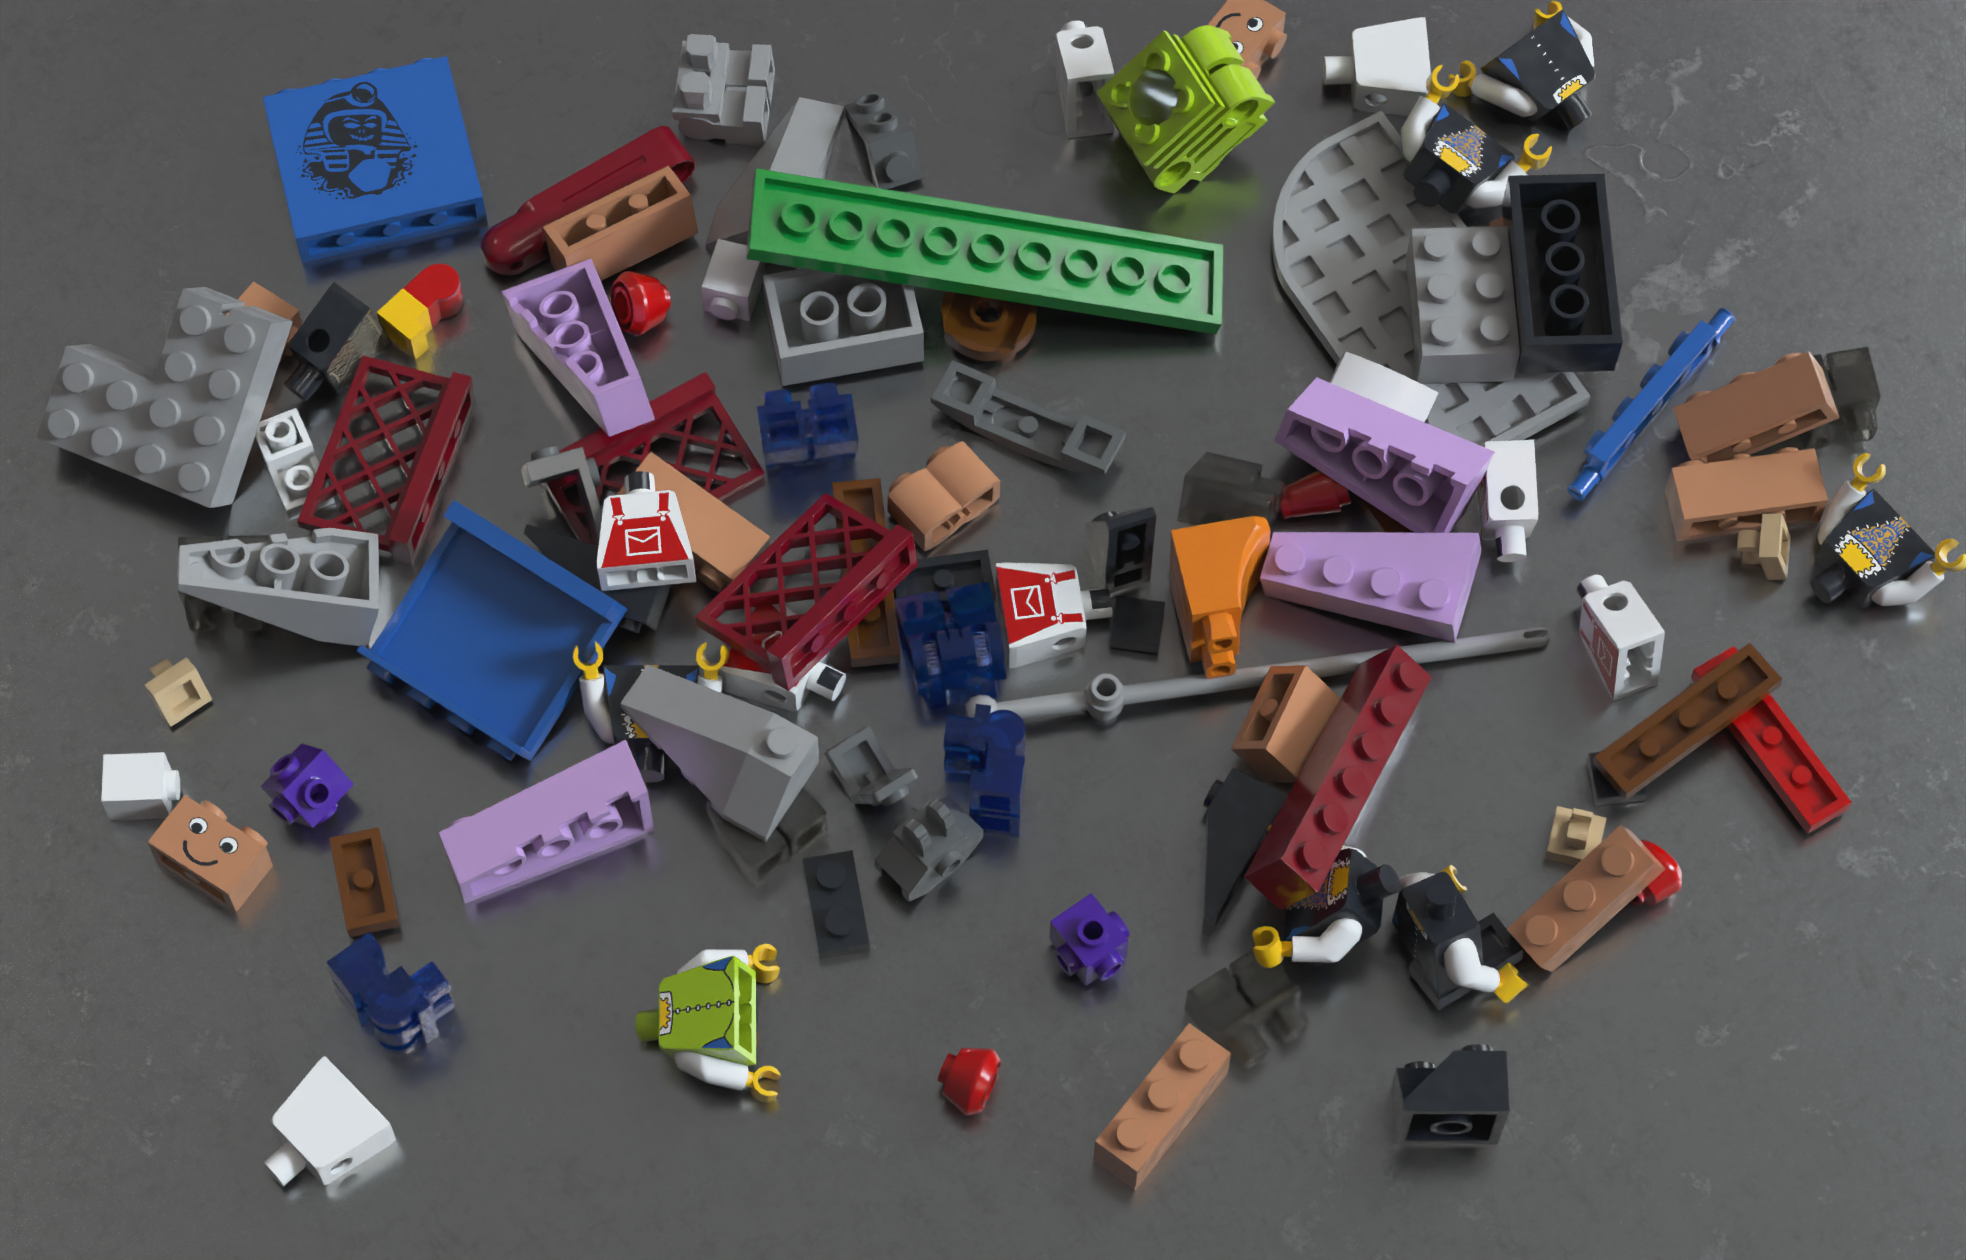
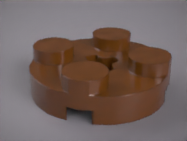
[941,291,1037,364]

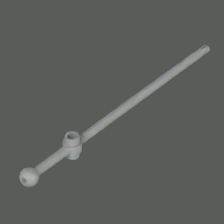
[965,627,1550,732]

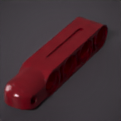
[481,126,696,275]

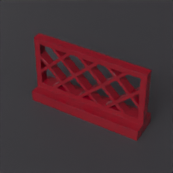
[297,355,475,565]
[541,372,765,545]
[695,493,918,691]

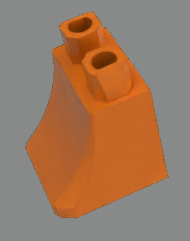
[1169,516,1270,679]

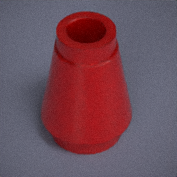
[1276,470,1351,519]

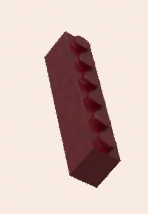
[1244,645,1432,910]

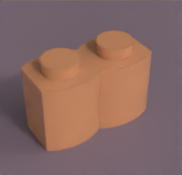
[887,441,1000,551]

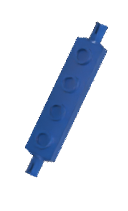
[1567,308,1735,501]

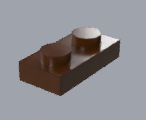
[329,827,400,937]

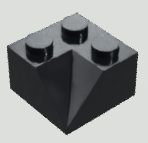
[1392,1044,1510,1144]

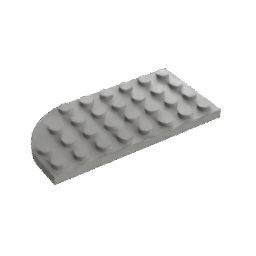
[1272,111,1590,447]

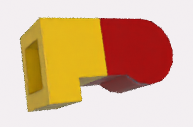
[376,263,464,361]

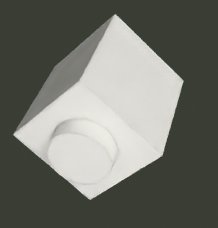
[701,239,766,321]
[101,752,180,821]

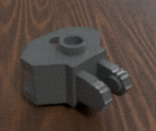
[874,796,983,902]

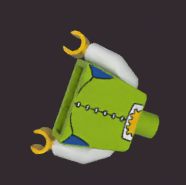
[635,944,781,1103]

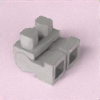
[672,34,775,147]

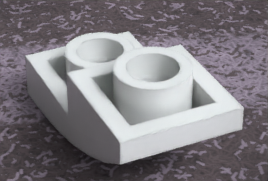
[1329,352,1438,422]
[255,408,335,521]

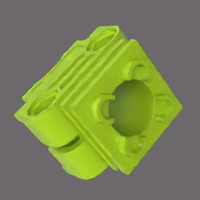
[1096,25,1275,194]

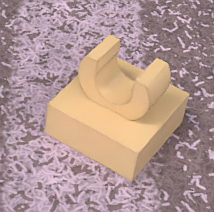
[1737,513,1791,580]
[145,657,212,727]
[1545,806,1607,866]

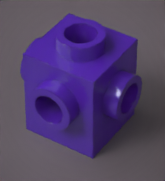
[260,743,354,828]
[1049,893,1130,986]

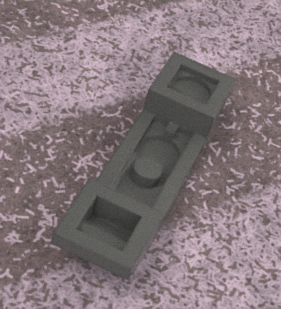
[930,360,1126,475]

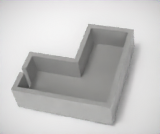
[36,287,293,508]

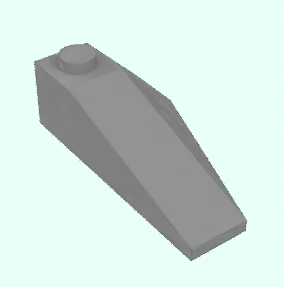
[706,97,845,269]
[177,528,379,647]
[620,664,819,842]

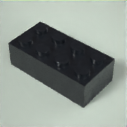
[1502,173,1623,373]

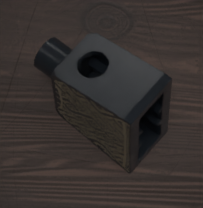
[284,282,391,402]

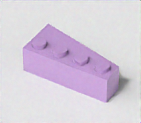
[501,259,655,437]
[1274,377,1495,533]
[439,740,654,903]

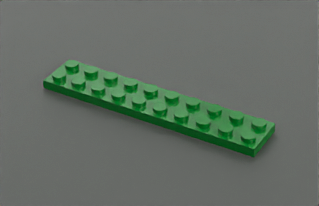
[746,168,1223,334]

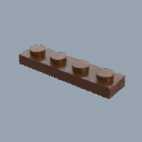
[832,478,900,667]
[1593,643,1783,801]

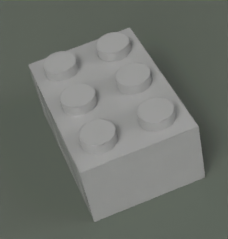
[1406,226,1520,383]
[763,268,924,386]

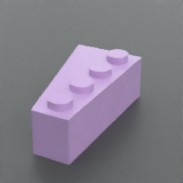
[1260,532,1482,642]

